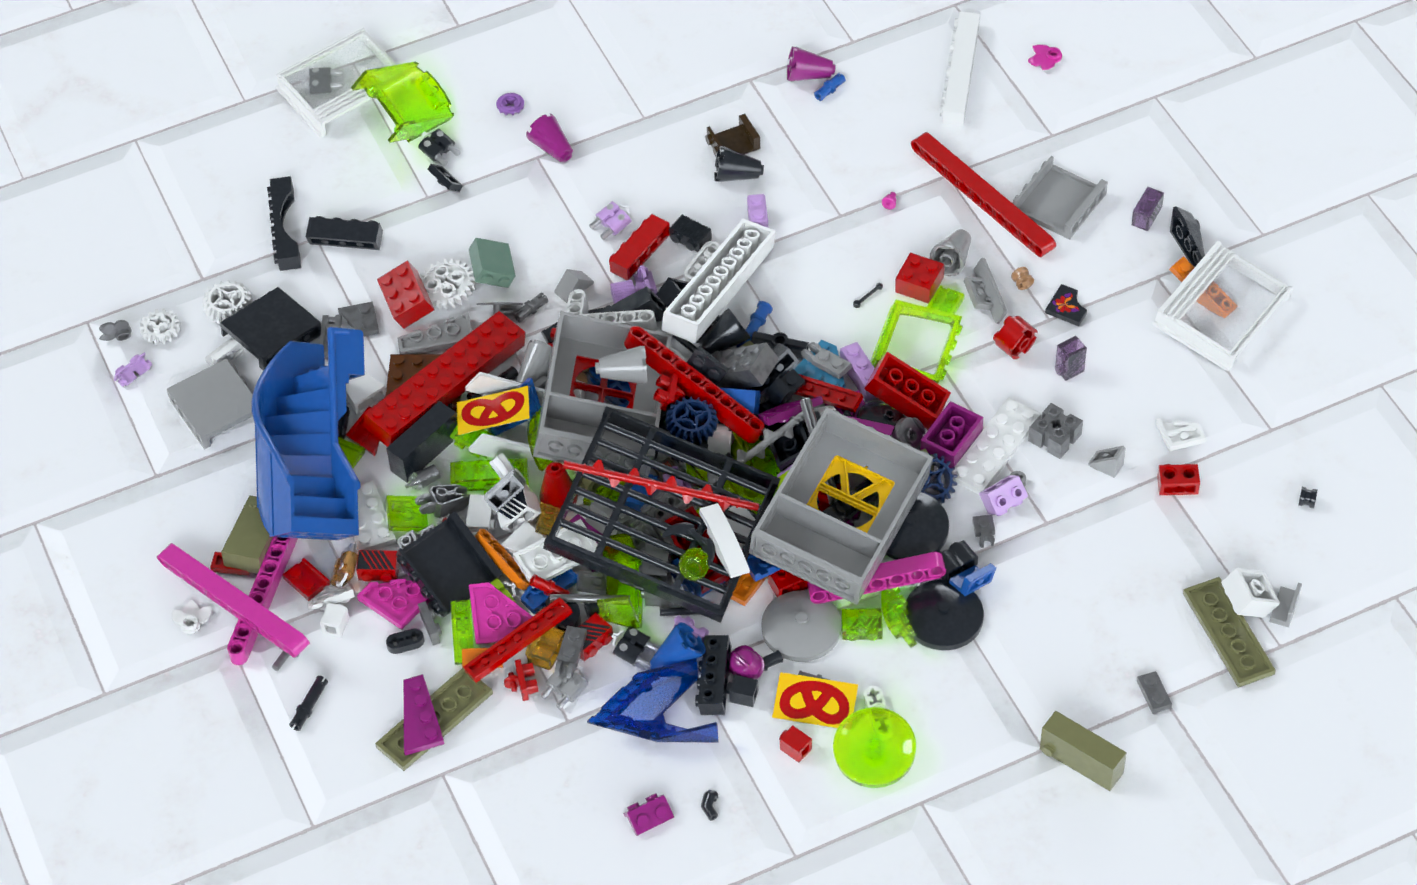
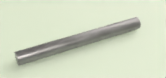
[550,594,630,603]

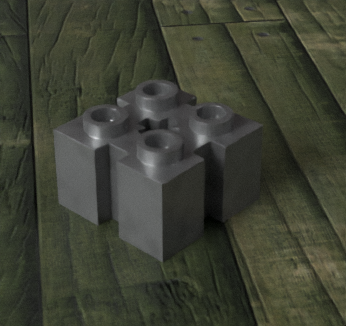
[1028,403,1083,459]

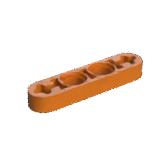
[474,528,530,590]

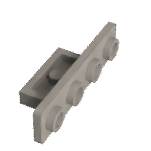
[963,258,1007,324]

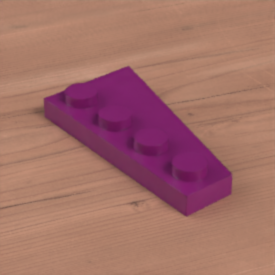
[403,674,445,756]

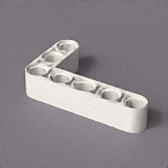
[566,289,658,331]

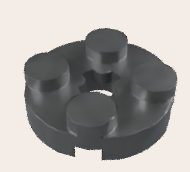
[891,417,926,451]

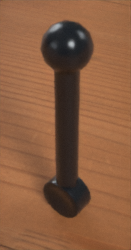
[853,283,883,308]

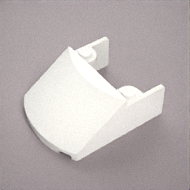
[465,372,547,463]

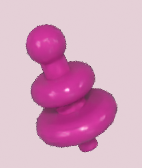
[881,192,896,210]

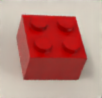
[895,252,944,304]

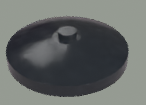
[870,492,949,560]
[903,579,984,651]

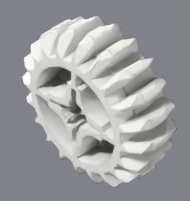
[202,280,252,325]

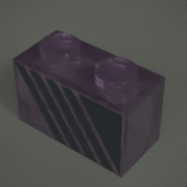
[1131,186,1164,231]
[1054,336,1087,381]

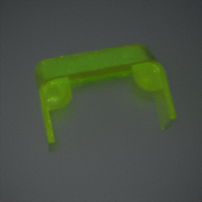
[597,533,643,629]

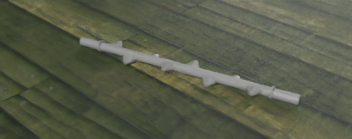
[661,411,805,522]

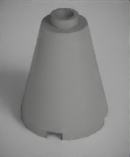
[930,229,971,276]
[516,340,552,383]
[595,346,647,384]

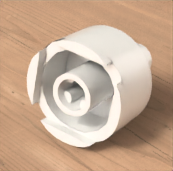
[707,424,732,457]

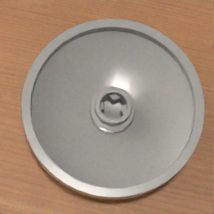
[761,590,842,662]

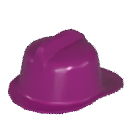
[729,645,765,679]

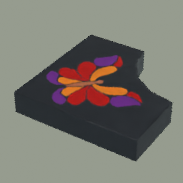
[1045,284,1087,326]

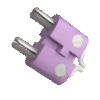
[589,201,632,240]

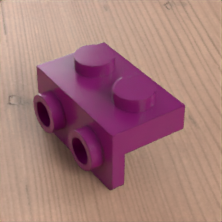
[623,793,674,836]

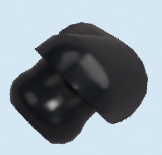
[701,790,718,821]

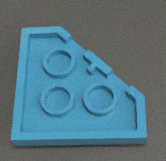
[794,340,846,388]

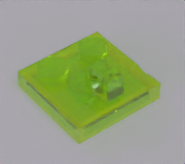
[385,495,428,532]

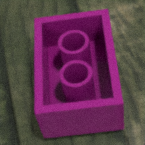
[920,401,984,468]

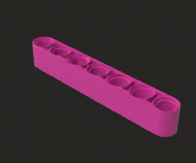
[808,552,946,604]

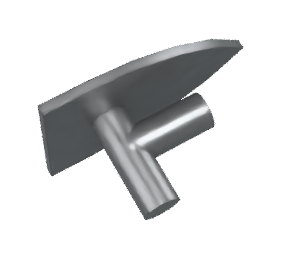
[477,302,523,316]

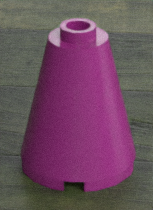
[787,46,836,81]
[526,113,573,162]

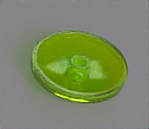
[833,707,916,788]

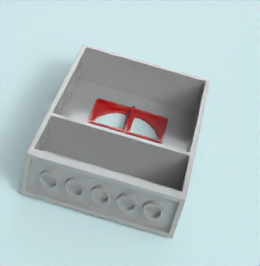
[533,311,672,476]

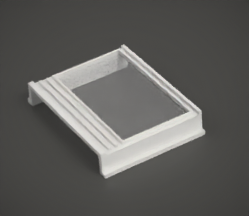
[275,27,414,138]
[1152,241,1293,372]

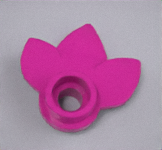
[1028,45,1062,70]

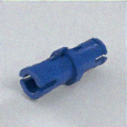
[814,73,846,101]

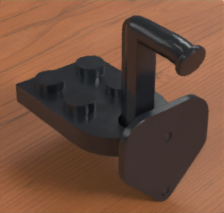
[659,346,729,430]

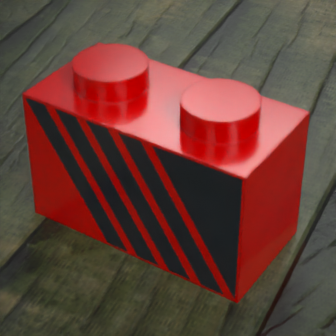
[356,550,400,582]
[578,613,613,662]

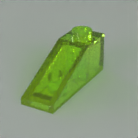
[451,600,475,665]

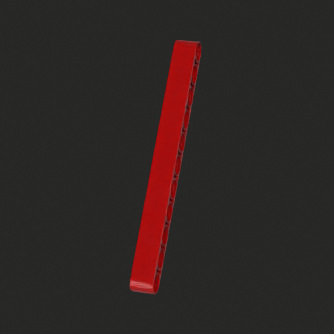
[911,132,1056,257]

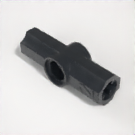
[751,331,809,358]

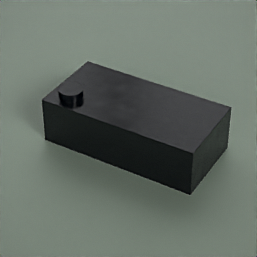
[386,401,460,483]

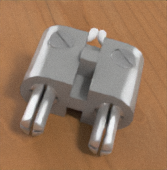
[540,665,588,709]

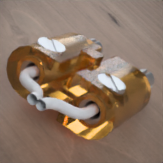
[330,543,358,588]

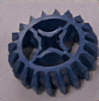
[665,396,718,445]
[921,453,958,504]

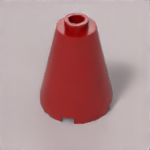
[539,462,578,513]

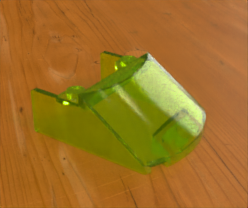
[351,61,454,143]

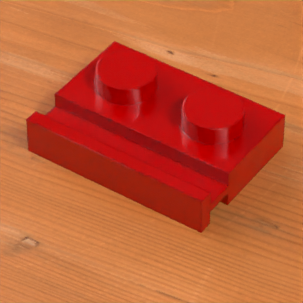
[282,558,330,601]

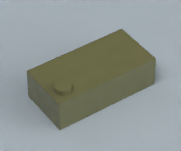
[221,495,273,574]
[1040,711,1127,791]

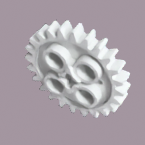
[420,258,476,310]

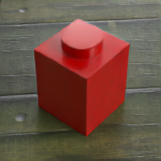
[779,725,812,763]

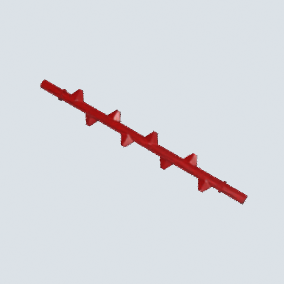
[562,460,759,512]

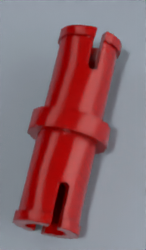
[529,574,570,596]

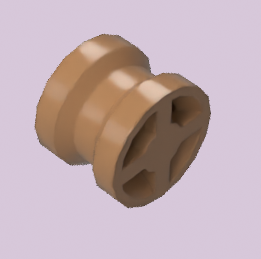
[1011,267,1034,290]

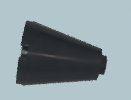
[714,146,764,182]
[698,308,751,354]

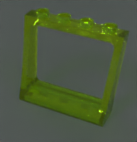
[870,299,963,384]

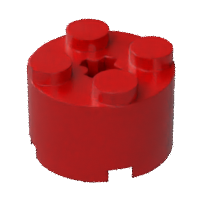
[993,316,1038,359]

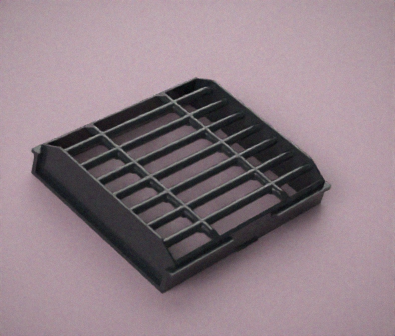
[543,406,780,623]

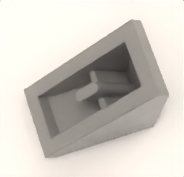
[554,269,594,303]
[1088,446,1126,478]

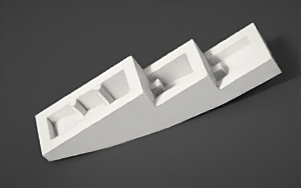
[699,503,750,578]

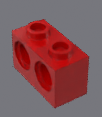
[1157,464,1200,495]

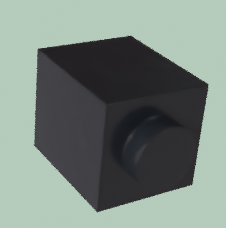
[727,675,759,707]

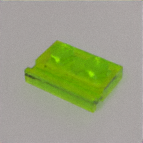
[924,285,965,324]

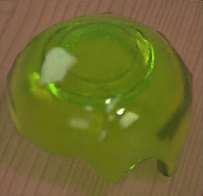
[679,547,709,581]

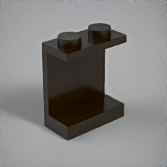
[705,113,760,157]

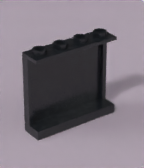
[220,287,321,370]
[396,511,502,618]

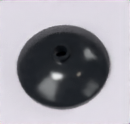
[856,402,911,438]

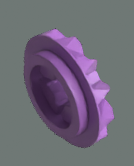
[496,93,524,116]

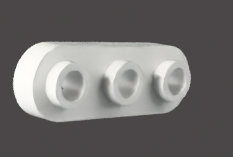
[684,241,720,282]

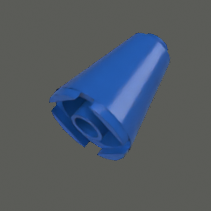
[650,622,706,676]

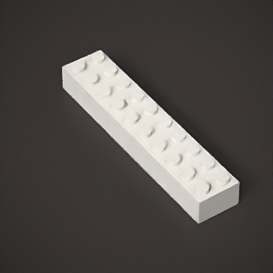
[661,219,776,343]

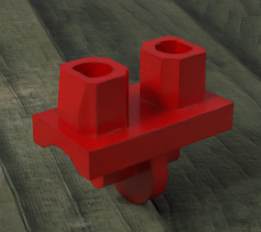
[653,373,685,411]
[504,659,539,701]

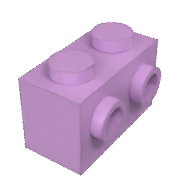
[979,475,1028,516]

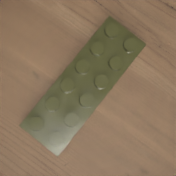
[1183,577,1276,688]
[375,668,493,771]

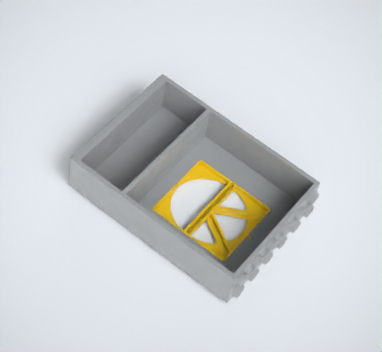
[749,407,933,605]

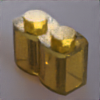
[525,627,565,670]

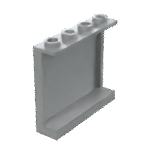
[1013,156,1108,240]
[167,359,253,450]

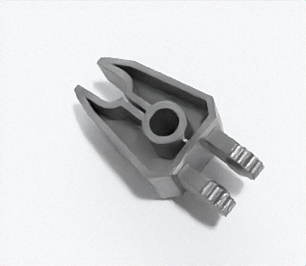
[415,484,471,518]

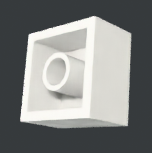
[1221,568,1280,618]

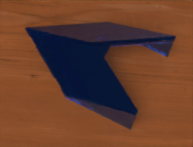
[587,658,719,743]

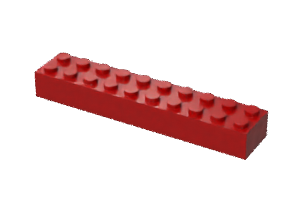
[364,311,526,447]

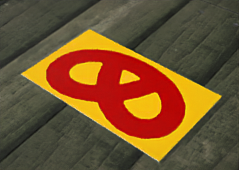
[457,386,530,435]
[772,672,858,730]

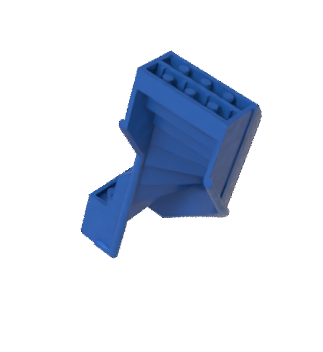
[251,327,365,540]

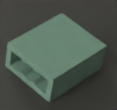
[468,238,516,288]

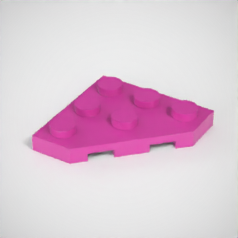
[357,578,430,630]
[469,582,533,645]

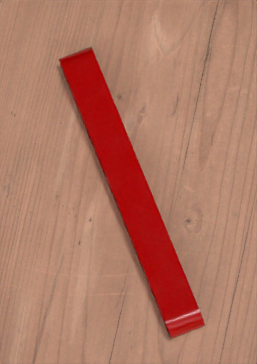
[624,326,764,443]

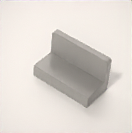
[1269,582,1302,628]

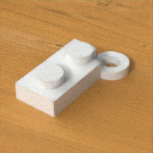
[307,586,355,611]

